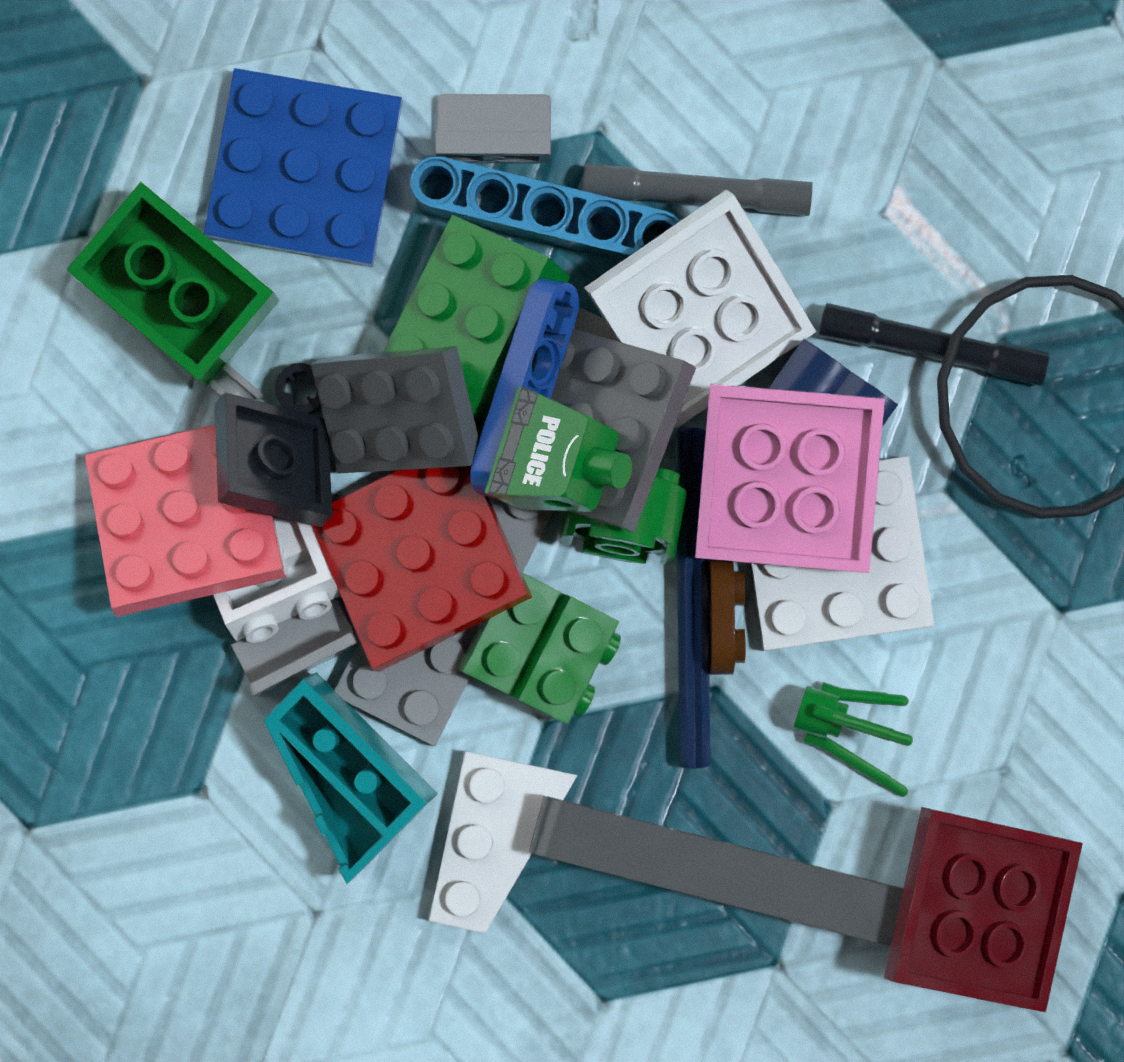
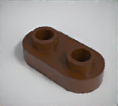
[708,560,746,675]

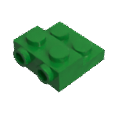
[457,572,621,724]

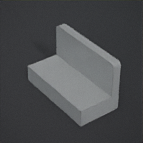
[435,94,551,164]
[231,598,359,696]

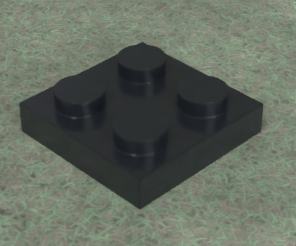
[215,392,333,527]

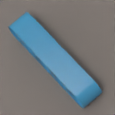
[410,156,680,261]

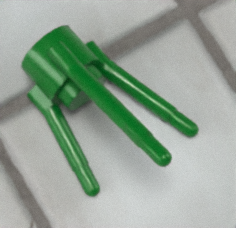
[793,682,913,797]

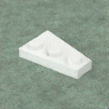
[429,751,578,933]

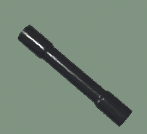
[818,302,1049,386]

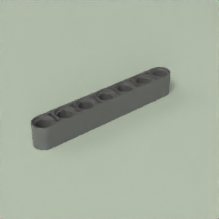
[529,796,903,946]

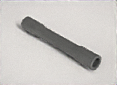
[583,163,812,216]

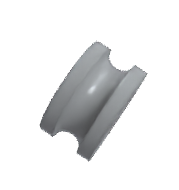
[206,362,264,401]

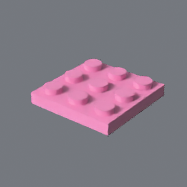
[695,384,885,573]

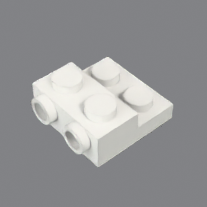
[213,516,341,643]

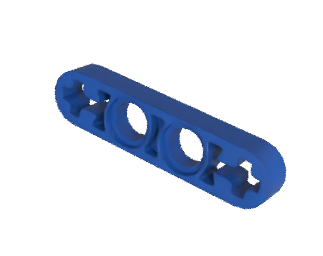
[470,278,579,499]

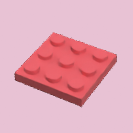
[85,425,286,617]

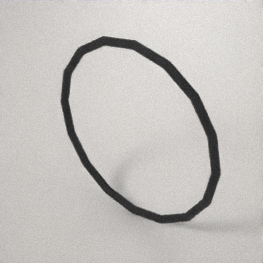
[937,275,1124,519]

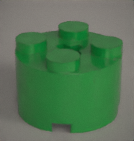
[561,468,687,564]

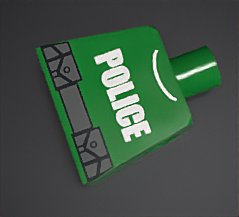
[484,386,632,512]

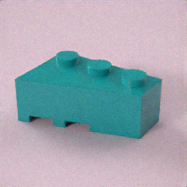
[263,672,438,884]

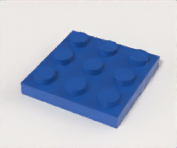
[204,68,403,267]

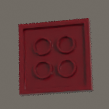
[884,807,1083,1013]

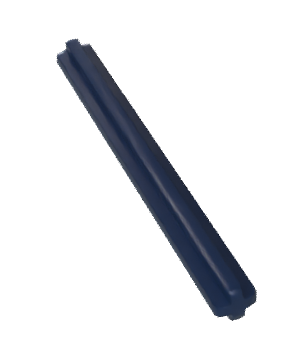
[675,427,711,769]

